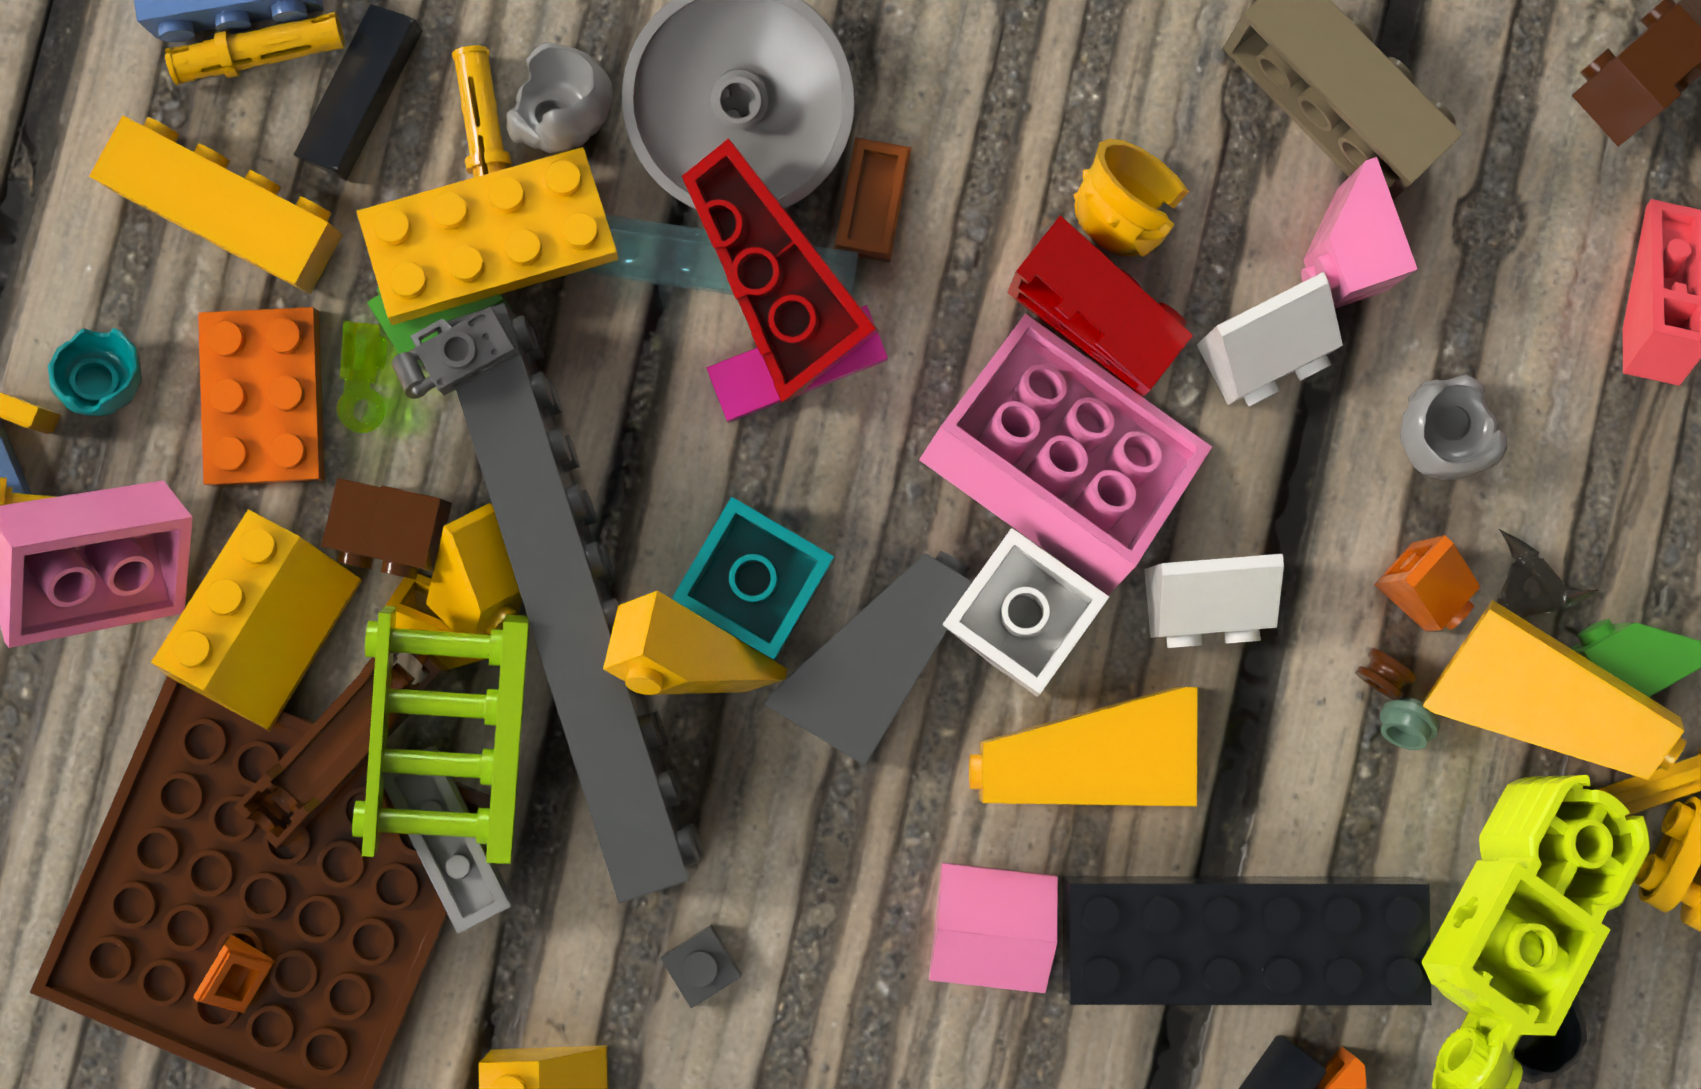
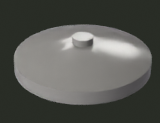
[622,0,855,209]

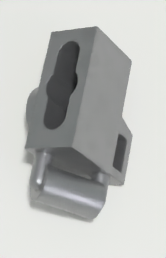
[392,306,519,399]

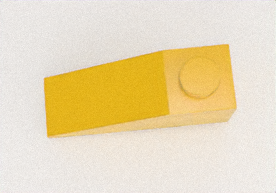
[603,590,788,695]

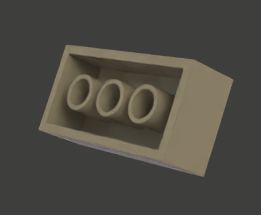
[1222,0,1463,200]

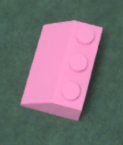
[0,480,193,648]

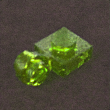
[337,320,387,433]

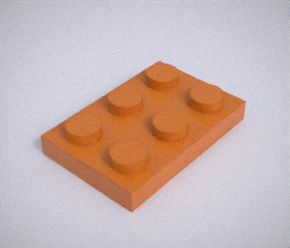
[198,307,325,486]

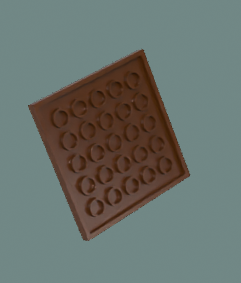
[30,676,491,1089]

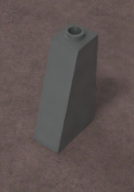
[764,551,972,766]

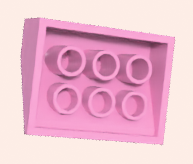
[919,313,1212,596]

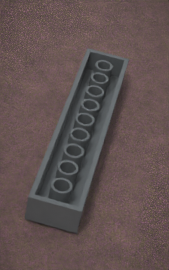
[438,303,704,903]

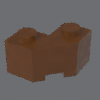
[1572,0,1701,147]
[321,478,452,580]

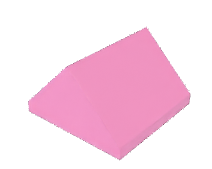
[929,862,1058,993]

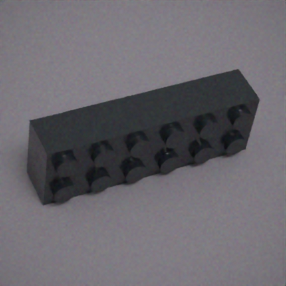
[1063,876,1432,1005]

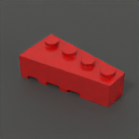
[682,138,879,403]

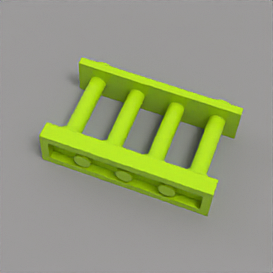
[352,606,530,864]

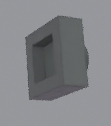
[660,924,742,1008]

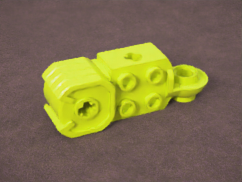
[1421,775,1650,1089]

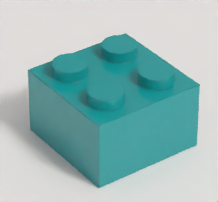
[671,496,835,660]

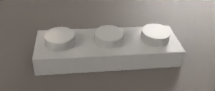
[384,745,515,934]

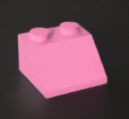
[1301,157,1418,309]

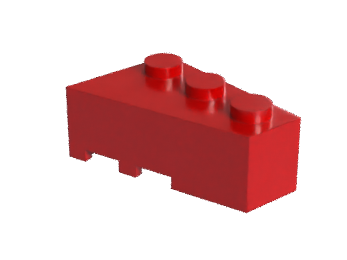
[1007,215,1193,397]

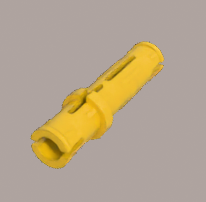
[165,11,346,85]
[452,45,512,178]

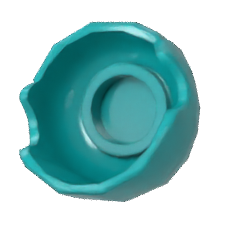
[48,328,142,416]

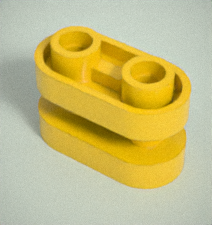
[1635,797,1701,932]

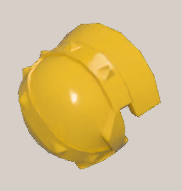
[1073,138,1189,257]

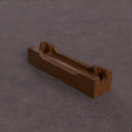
[233,653,450,849]

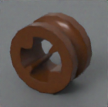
[1355,648,1416,700]

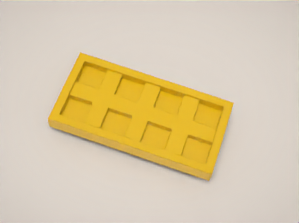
[356,147,618,325]

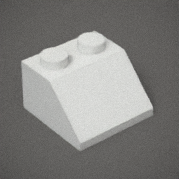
[1197,272,1343,407]
[942,528,1109,697]
[1144,554,1284,648]

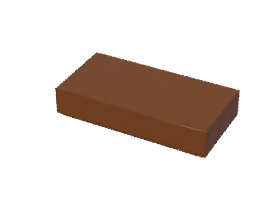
[834,137,912,263]

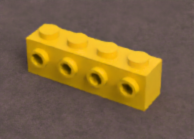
[89,115,343,295]

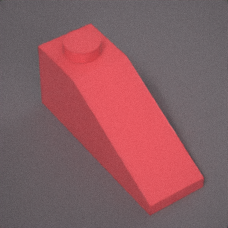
[1623,199,1701,386]

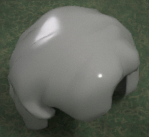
[506,42,613,154]
[1400,374,1508,480]

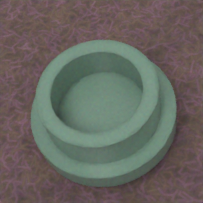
[1380,698,1440,750]

